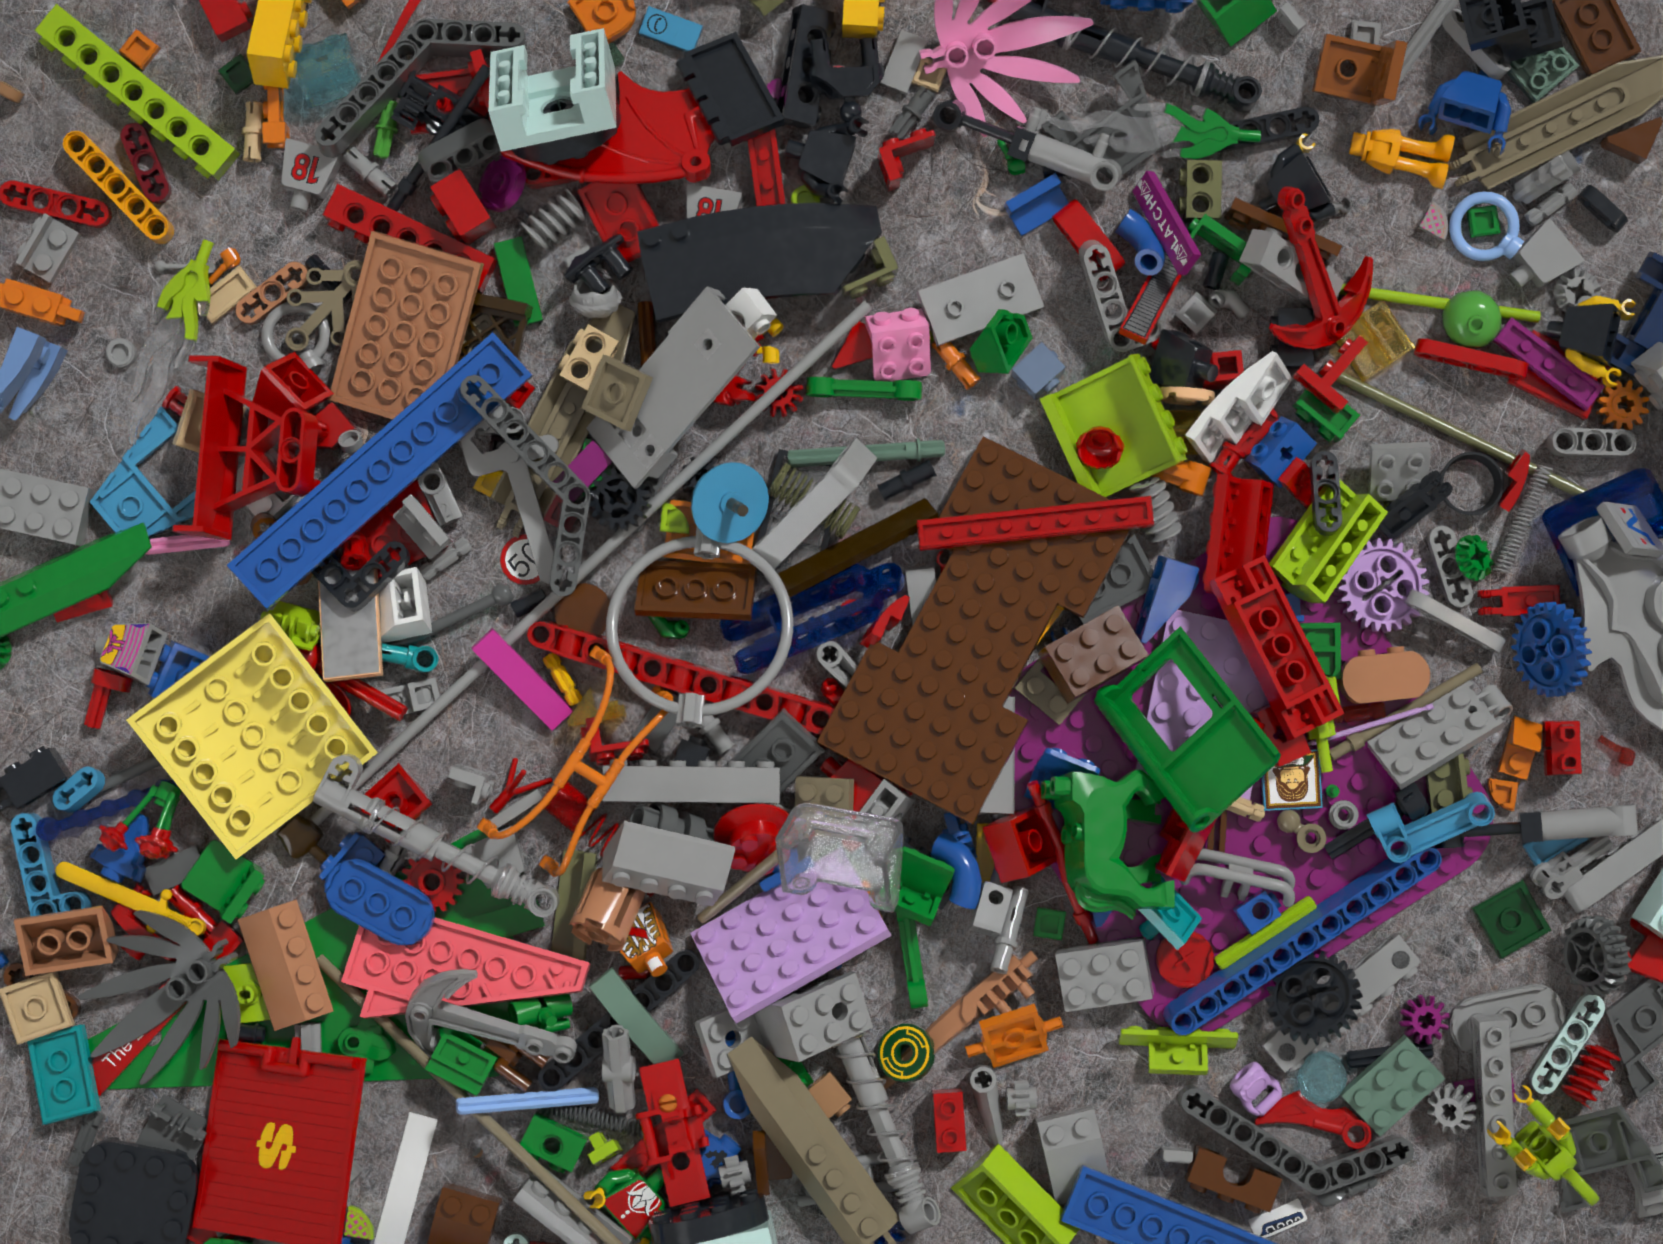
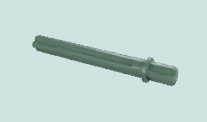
[787,438,945,467]

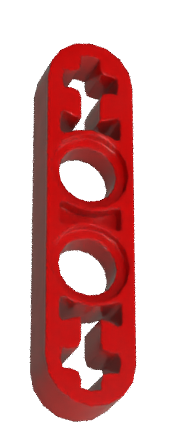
[0,180,112,228]
[1414,338,1529,380]

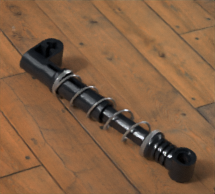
[1010,0,1262,112]

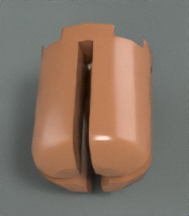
[569,867,645,952]

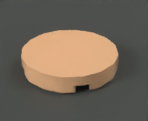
[1159,387,1215,406]

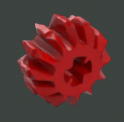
[755,369,803,418]

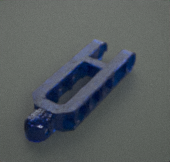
[719,563,905,674]

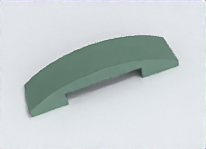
[589,967,684,1064]

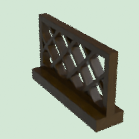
[458,293,533,362]

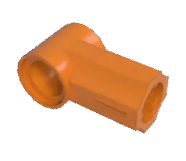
[1151,461,1212,496]

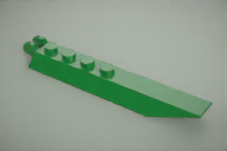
[0,522,152,638]

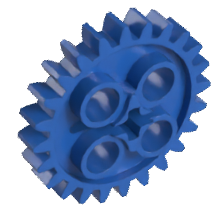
[1511,602,1592,697]

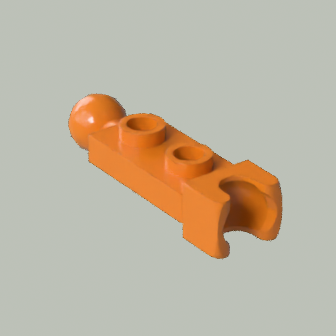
[262,86,290,148]

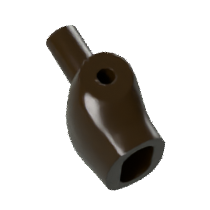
[276,814,329,864]

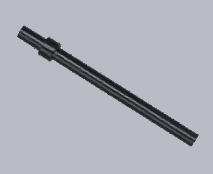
[387,64,490,211]

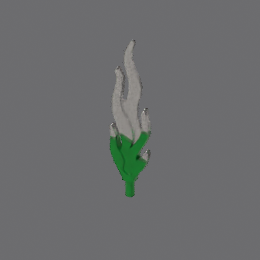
[1046,102,1261,159]

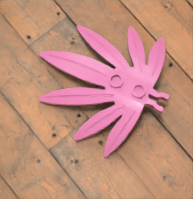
[919,0,1094,137]

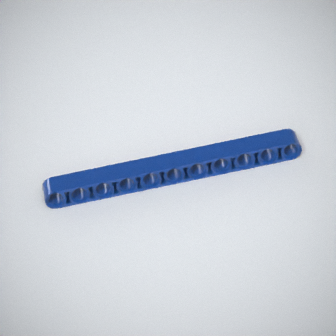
[1163,846,1442,1035]

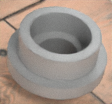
[1329,800,1358,830]

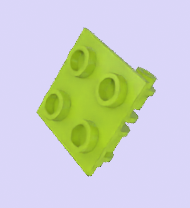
[260,601,321,651]

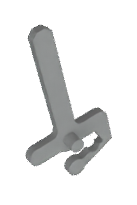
[460,405,559,584]

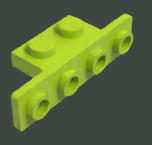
[1119,1026,1238,1075]

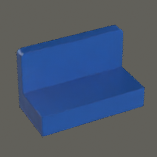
[1004,173,1069,236]

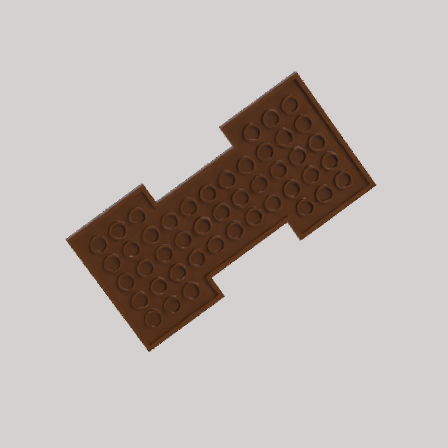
[817,436,1132,825]

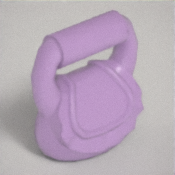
[1230,1062,1282,1116]

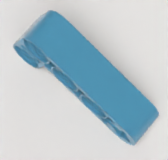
[11,813,92,916]

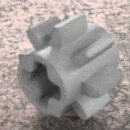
[1006,1080,1037,1117]
[718,1155,752,1194]

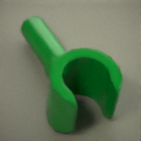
[997,140,1026,175]

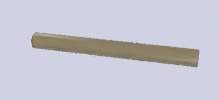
[697,850,783,924]

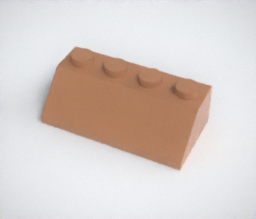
[237,899,334,1031]

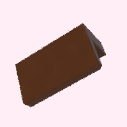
[753,1130,792,1196]

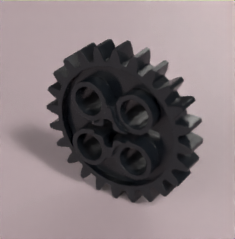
[1265,951,1363,1046]

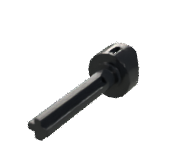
[1324,782,1430,860]

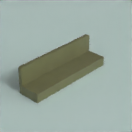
[551,849,598,961]

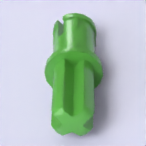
[373,100,398,159]

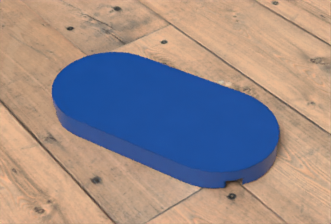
[324,859,435,945]

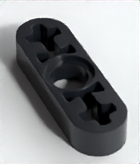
[1309,451,1342,536]

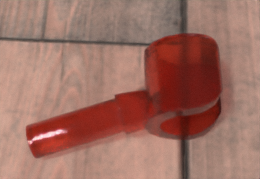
[1597,735,1636,766]

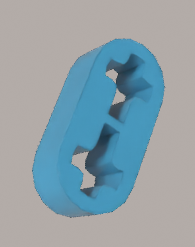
[53,766,105,813]

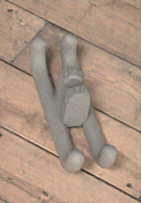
[1179,848,1295,907]

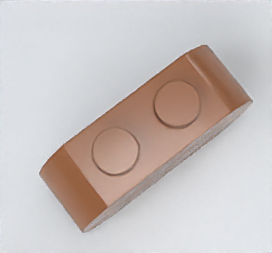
[1338,646,1430,704]

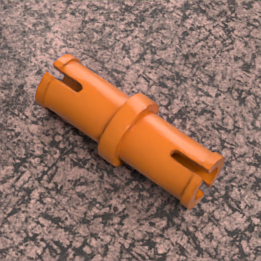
[931,341,981,390]

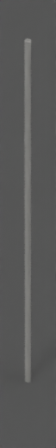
[310,300,872,826]

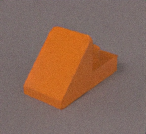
[1497,716,1543,780]

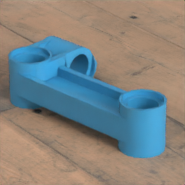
[1366,792,1495,863]

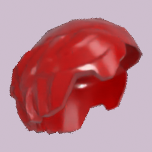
[1076,426,1125,470]

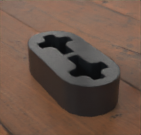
[1577,185,1628,233]

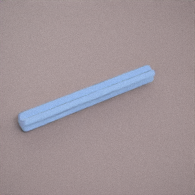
[456,1087,599,1115]

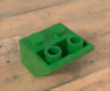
[1196,0,1277,48]

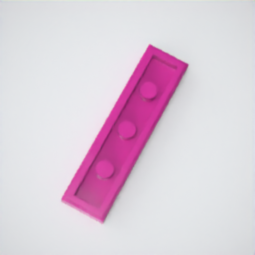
[471,628,573,731]

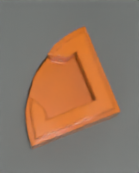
[1487,778,1518,811]

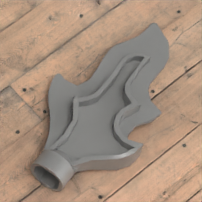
[1558,515,1663,732]

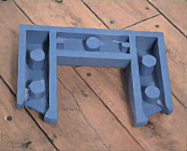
[0,327,68,421]

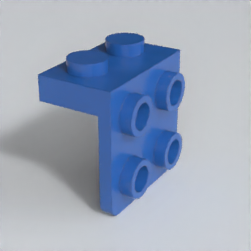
[1024,748,1100,810]

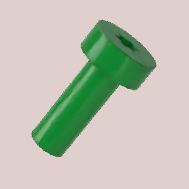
[1325,784,1340,798]

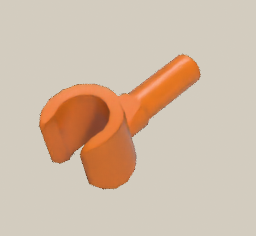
[208,248,241,284]

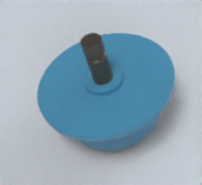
[691,462,769,543]

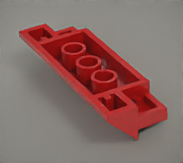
[1209,555,1345,741]
[1156,718,1265,882]

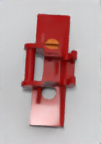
[635,1059,711,1207]

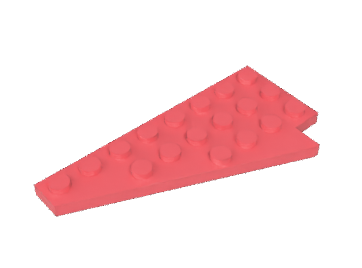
[341,917,591,1019]

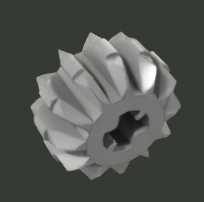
[1427,1083,1478,1134]

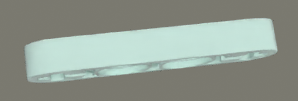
[1529,994,1605,1094]

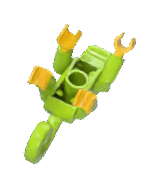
[1487,1085,1600,1206]

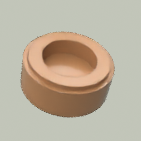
[0,80,25,104]

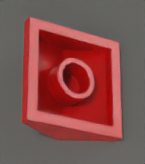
[360,763,432,843]

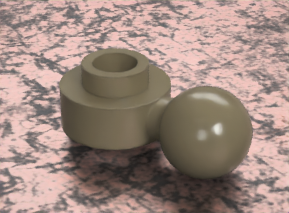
[1277,810,1326,853]

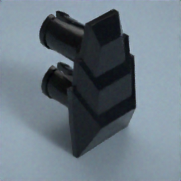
[565,234,633,294]

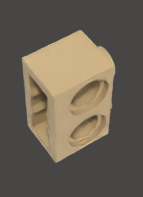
[558,324,621,392]

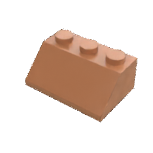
[14,906,119,976]

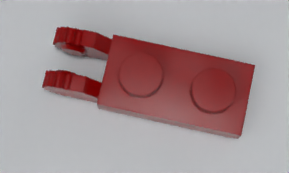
[1477,585,1561,617]

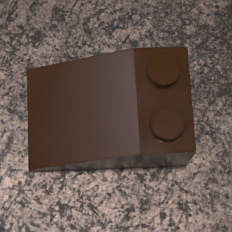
[427,1182,503,1244]

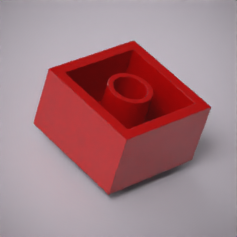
[430,168,497,245]
[982,807,1057,883]

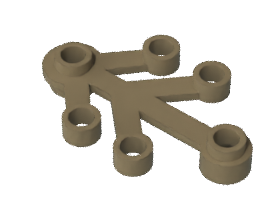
[285,260,363,351]

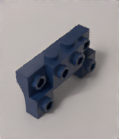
[1610,252,1663,378]

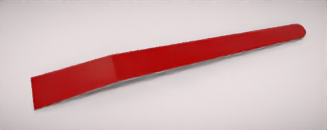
[377,0,421,63]

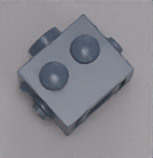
[1011,342,1065,400]

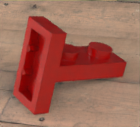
[1292,335,1368,414]

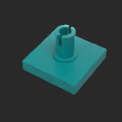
[1138,876,1202,950]

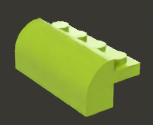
[1269,478,1388,603]

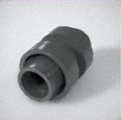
[628,802,715,842]

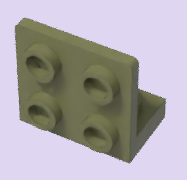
[842,236,899,299]

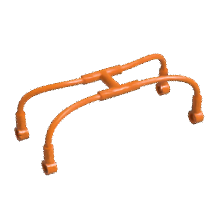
[477,645,673,877]

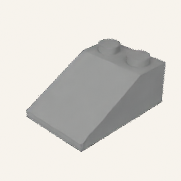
[1035,1105,1109,1204]

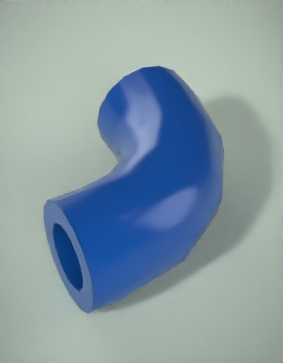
[1114,208,1166,275]
[931,833,982,909]

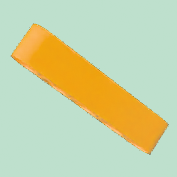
[63,130,174,244]

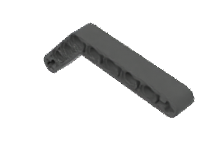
[315,19,527,158]
[460,375,591,596]
[1178,1085,1414,1195]

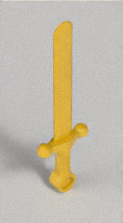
[55,861,206,936]

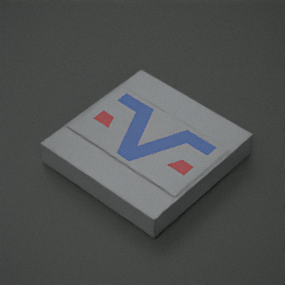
[1596,502,1663,557]

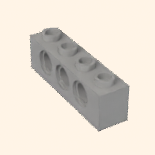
[1239,227,1344,308]

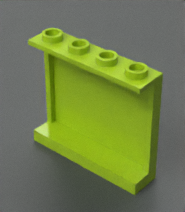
[1040,353,1187,497]

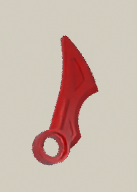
[1255,1089,1371,1149]

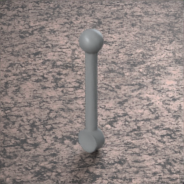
[155,260,216,274]

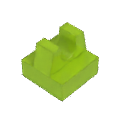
[587,1131,623,1166]

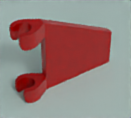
[1628,918,1663,983]

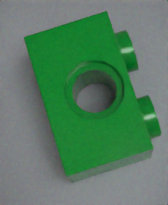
[520,1112,588,1174]

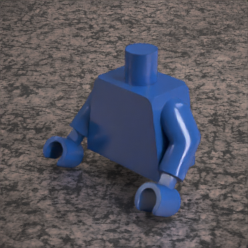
[1418,70,1511,155]

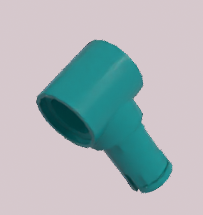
[382,643,438,673]

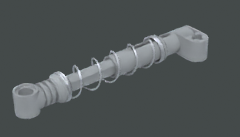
[312,754,560,917]
[797,976,940,1234]

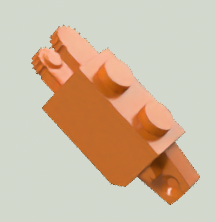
[0,278,85,326]

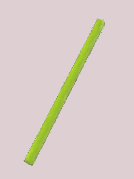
[1339,284,1541,323]

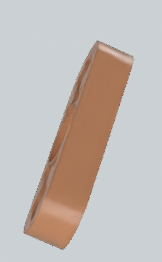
[236,262,309,325]

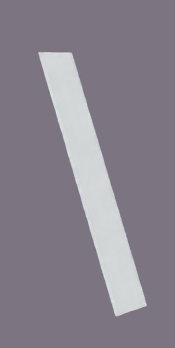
[374,1112,438,1244]

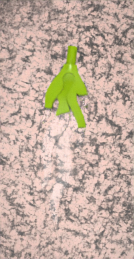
[127,239,214,446]

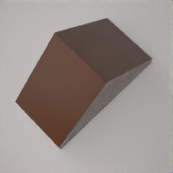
[1600,117,1663,164]

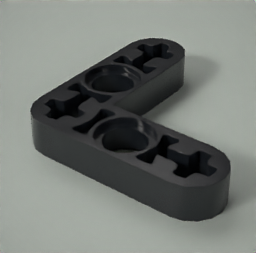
[311,541,410,611]

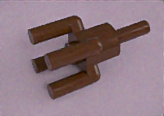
[471,1034,550,1092]

